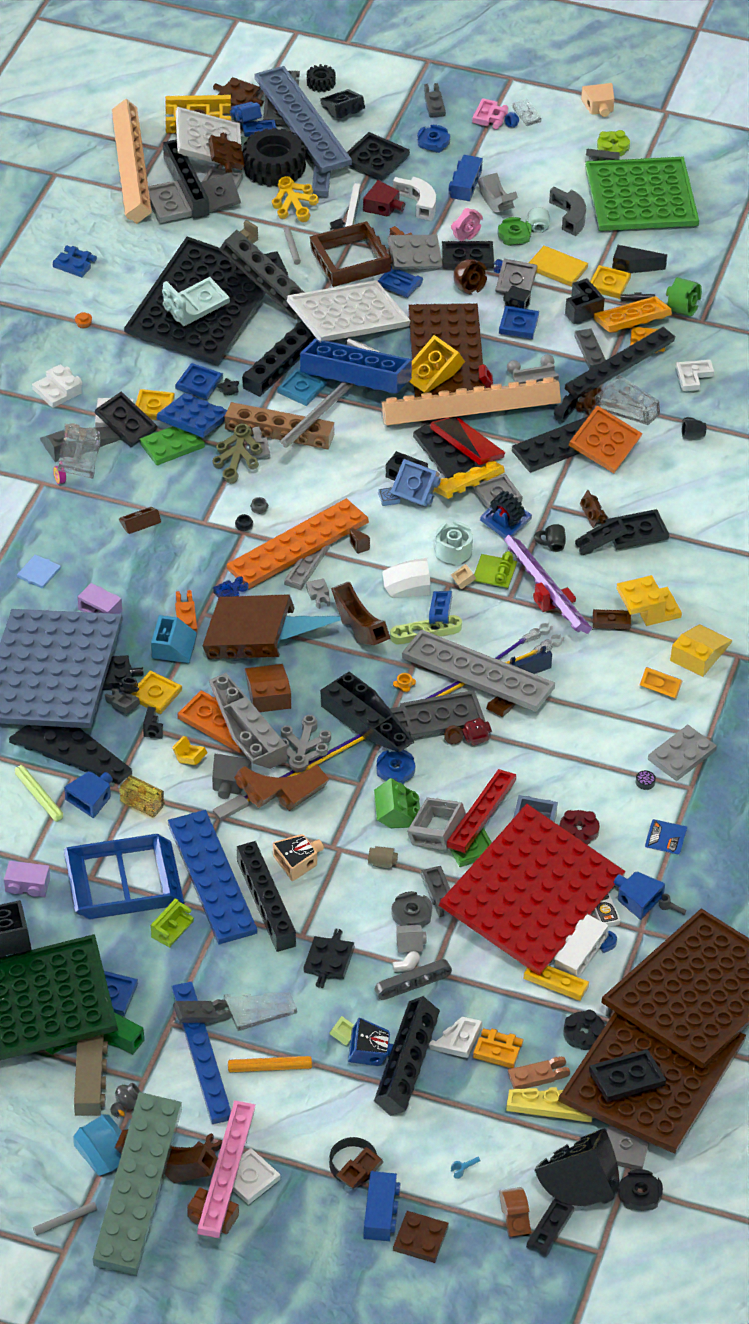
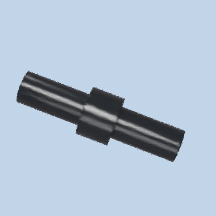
[620,292,655,302]

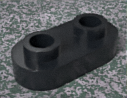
[554,394,578,423]

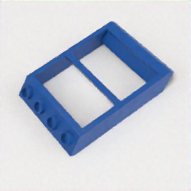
[64,833,184,919]

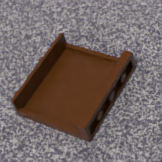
[202,594,295,659]

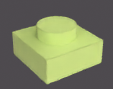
[329,1016,354,1045]

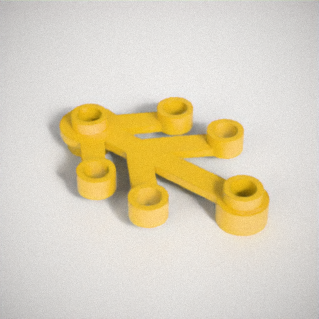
[272,176,319,223]

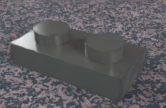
[586,149,620,161]

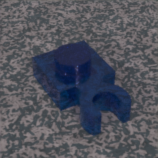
[213,576,249,598]

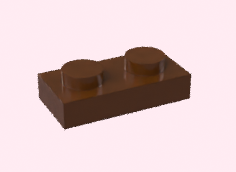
[592,609,631,629]

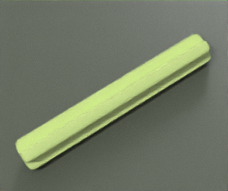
[15,765,63,822]

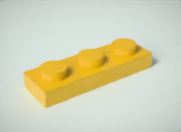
[523,966,589,1001]

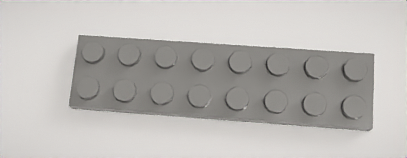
[402,629,555,712]

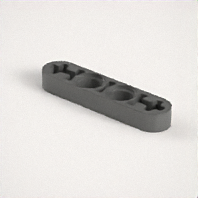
[374,959,452,1000]

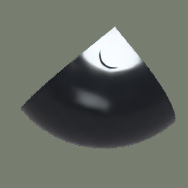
[534,1128,620,1206]

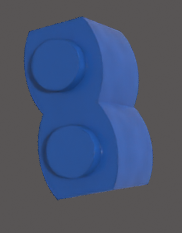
[230,102,262,123]

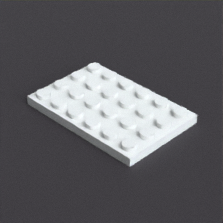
[287,280,411,342]

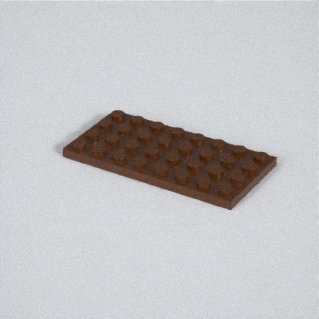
[409,303,485,397]

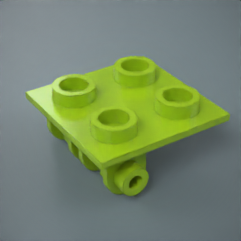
[474,551,517,588]

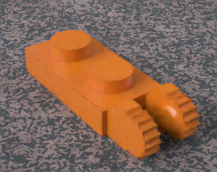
[175,590,197,632]

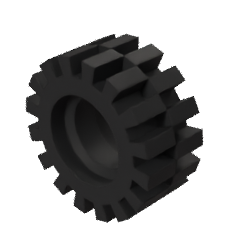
[307,64,336,92]

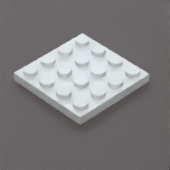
[176,107,241,164]

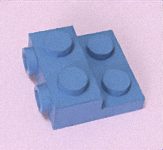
[390,459,441,507]

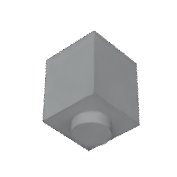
[396,925,427,952]

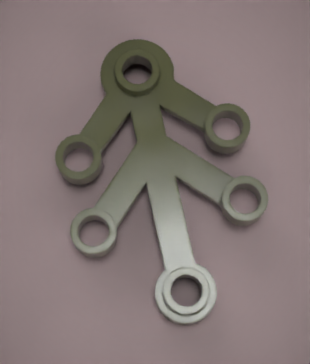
[212,423,263,484]

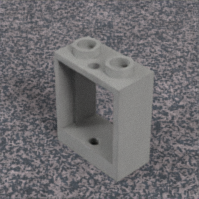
[407,797,466,851]

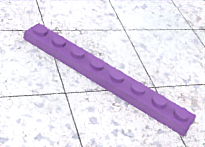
[504,534,592,634]

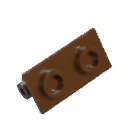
[575,386,602,416]
[580,490,608,528]

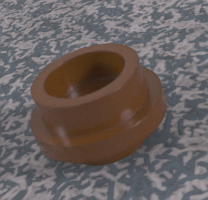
[444,725,464,744]

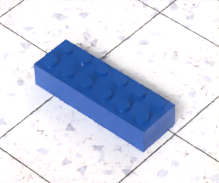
[300,338,412,394]

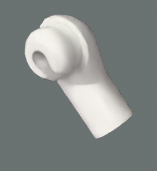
[393,951,420,972]

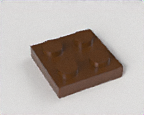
[393,1211,449,1263]

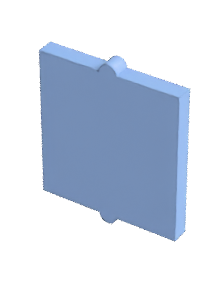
[17,555,61,588]

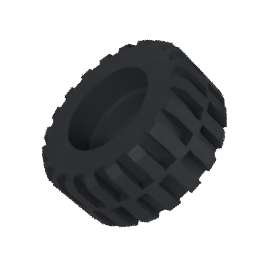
[242,128,306,187]

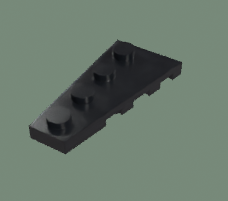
[413,424,475,478]

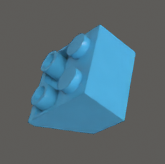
[151,615,197,663]

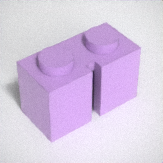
[78,583,122,614]
[4,860,50,897]

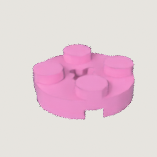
[451,208,483,241]

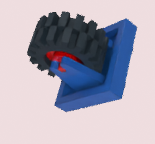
[480,491,532,539]

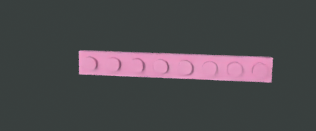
[197,1100,255,1238]

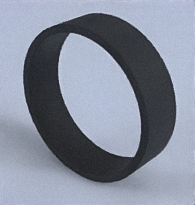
[329,1137,377,1183]

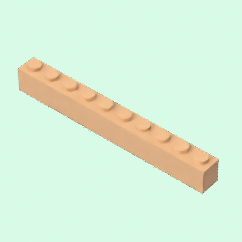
[112,99,152,224]
[381,377,561,425]

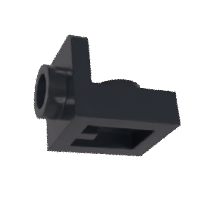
[143,706,163,739]

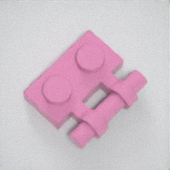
[472,98,508,129]

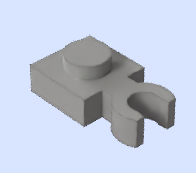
[306,578,330,609]

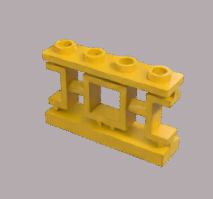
[165,95,231,133]

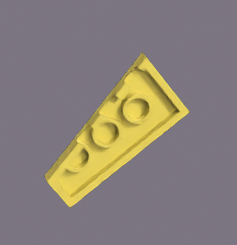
[506,1087,592,1123]

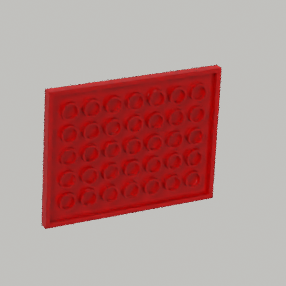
[438,804,626,976]

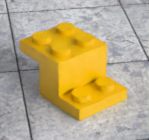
[616,575,682,626]

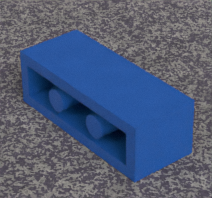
[448,154,483,202]
[364,1171,401,1241]

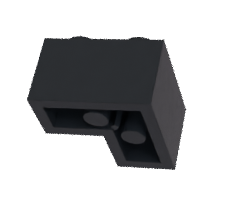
[565,278,605,324]

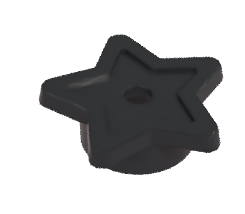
[217,378,239,396]

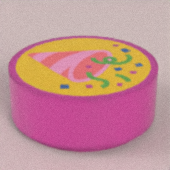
[53,465,66,484]

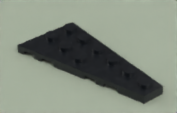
[9,725,132,785]

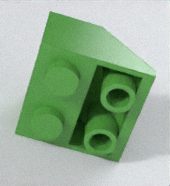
[374,778,420,829]

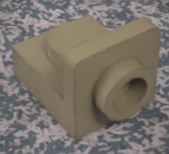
[240,220,258,244]

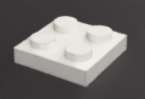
[233,1148,281,1205]

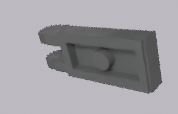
[424,83,446,117]
[421,866,450,917]
[173,999,232,1023]

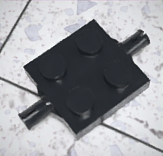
[102,655,144,689]
[303,928,355,988]

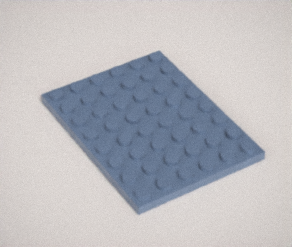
[0,609,123,728]

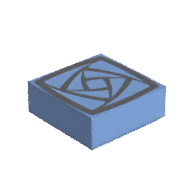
[378,487,400,506]

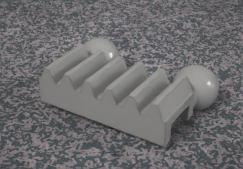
[507,354,559,384]

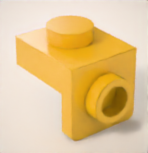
[172,736,208,765]

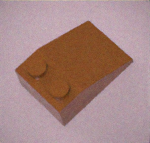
[245,664,291,712]

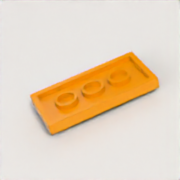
[594,296,672,333]

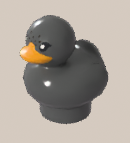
[110,1083,141,1117]

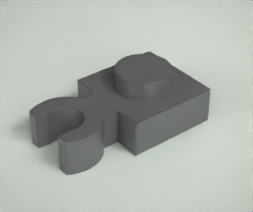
[105,688,140,714]

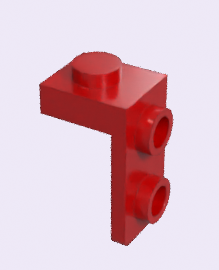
[533,582,576,612]

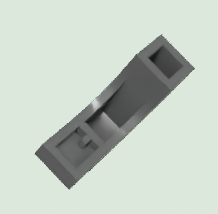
[549,187,586,236]

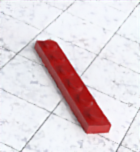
[447,769,516,853]

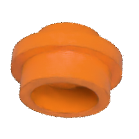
[75,312,92,328]

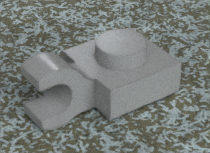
[250,427,271,459]

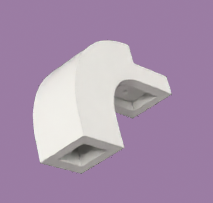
[393,177,436,221]

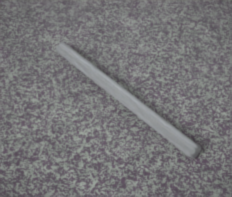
[281,382,354,448]

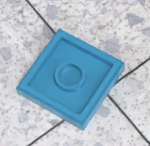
[277,368,326,406]

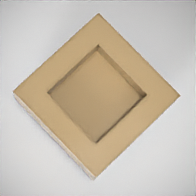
[451,564,476,589]

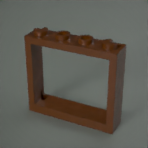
[310,221,393,287]

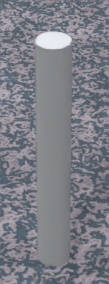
[284,227,301,265]
[33,1202,97,1235]

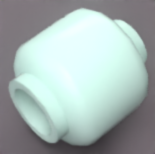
[527,207,550,233]

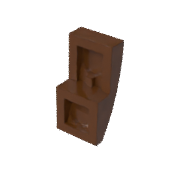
[486,696,516,717]
[336,1147,384,1189]

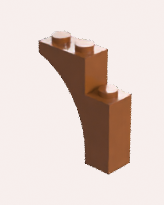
[234,764,329,811]

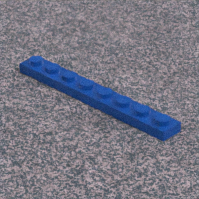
[172,981,231,1124]

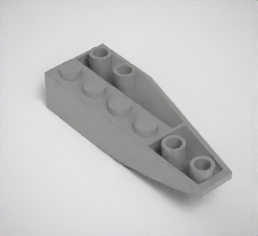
[209,673,287,769]

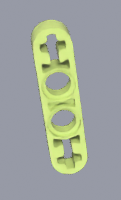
[390,615,462,644]

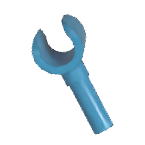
[451,1156,480,1179]

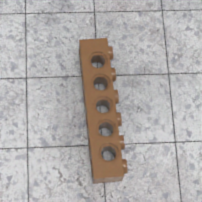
[225,402,334,450]

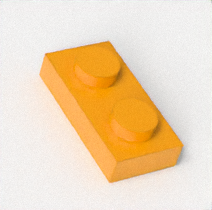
[640,667,683,698]

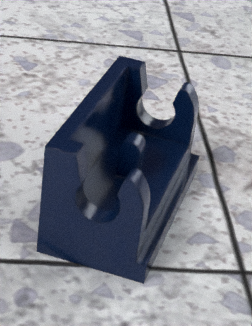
[510,646,552,674]

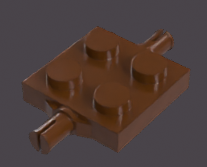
[213,77,264,107]
[208,132,244,174]

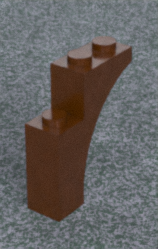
[331,582,391,645]
[114,1129,218,1183]

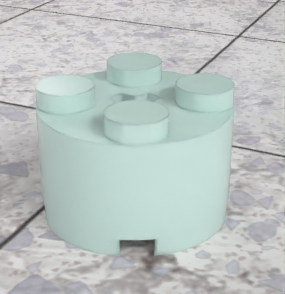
[435,522,473,566]

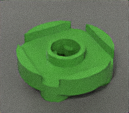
[498,217,532,246]

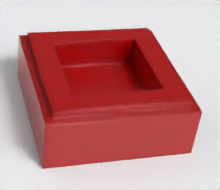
[479,364,493,388]

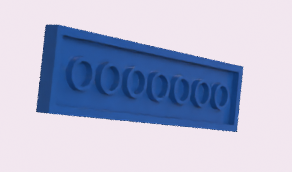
[168,810,257,945]

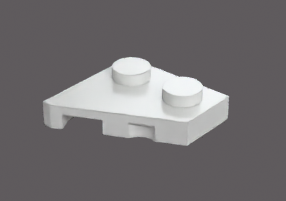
[429,1017,483,1058]

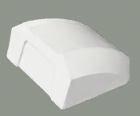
[382,558,430,598]

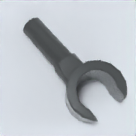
[659,894,687,915]

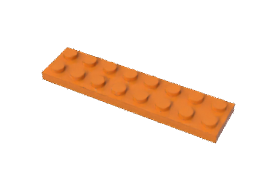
[227,498,369,589]

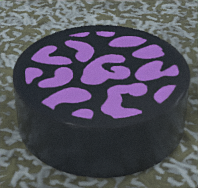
[636,770,656,790]

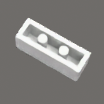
[554,914,608,977]

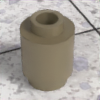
[368,846,398,868]

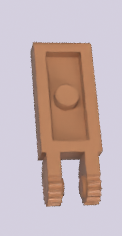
[508,1056,571,1089]

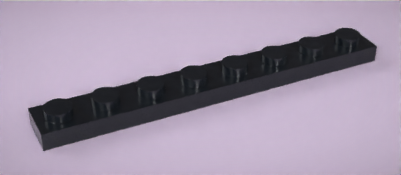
[564,327,675,399]

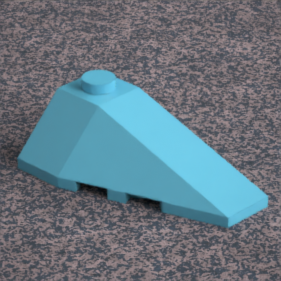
[278,615,341,643]

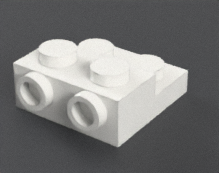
[32,364,82,408]

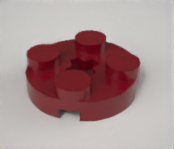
[560,810,600,845]

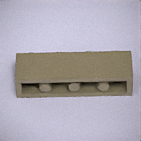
[74,1034,108,1116]

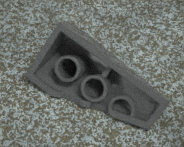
[40,427,121,463]

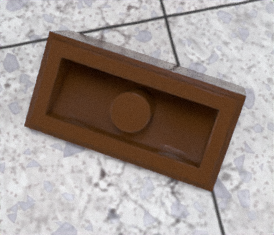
[119,507,161,534]

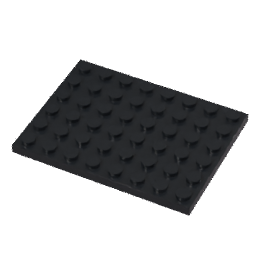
[124,236,266,366]

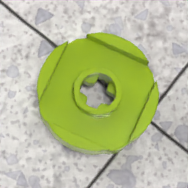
[597,130,630,156]

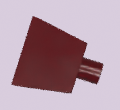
[363,180,405,217]

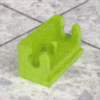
[151,898,194,948]

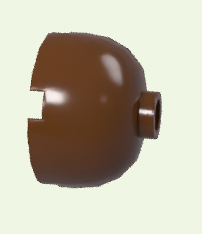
[453,259,487,295]

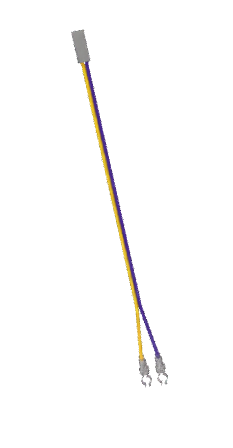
[213,623,565,821]

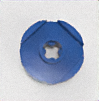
[417,125,450,153]
[377,750,416,784]

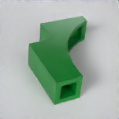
[46,1012,145,1055]

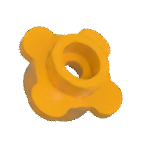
[393,673,416,692]

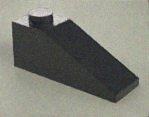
[612,245,668,273]

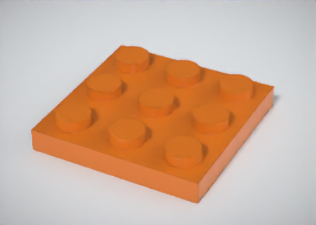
[569,405,643,473]

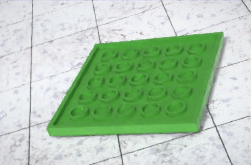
[585,156,699,231]

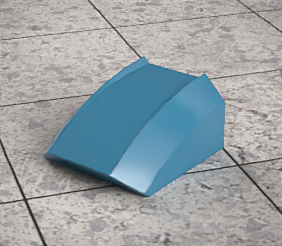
[73,1114,122,1176]

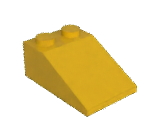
[408,335,465,393]
[670,624,732,677]

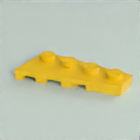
[433,461,505,499]

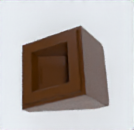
[350,528,370,554]

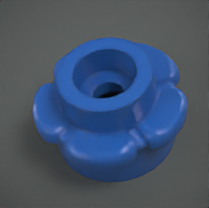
[505,112,519,128]

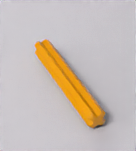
[228,1056,312,1072]

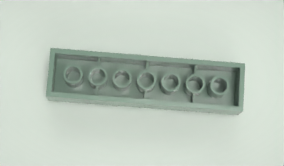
[93,1092,182,1276]

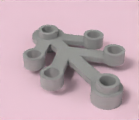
[281,715,331,772]

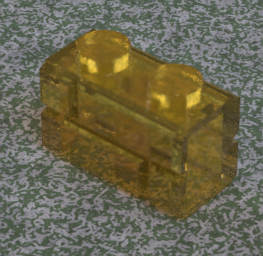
[119,775,165,818]

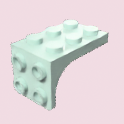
[162,277,230,326]

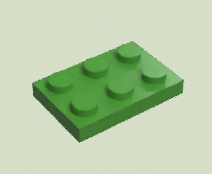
[140,426,205,466]

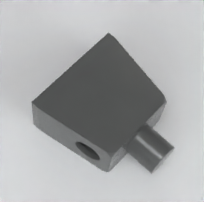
[212,753,252,799]

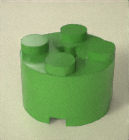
[666,277,702,316]

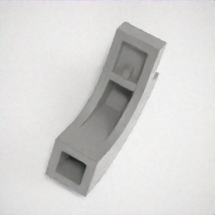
[477,173,518,212]

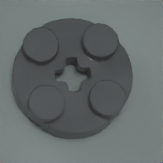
[391,891,432,927]

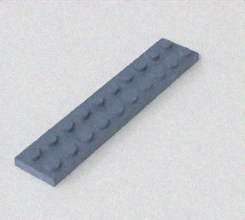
[254,66,352,173]

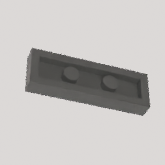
[574,328,606,370]

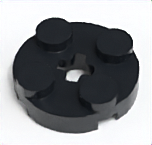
[563,1010,605,1050]
[619,1169,663,1211]

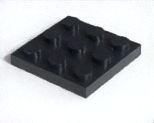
[347,132,410,180]

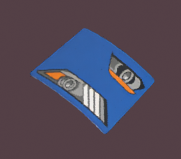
[645,819,688,855]

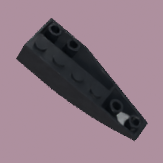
[320,671,414,752]

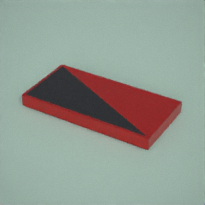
[430,416,506,465]

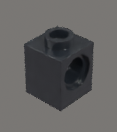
[503,286,531,309]

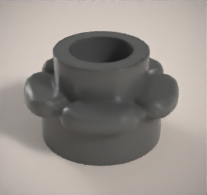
[250,497,268,514]

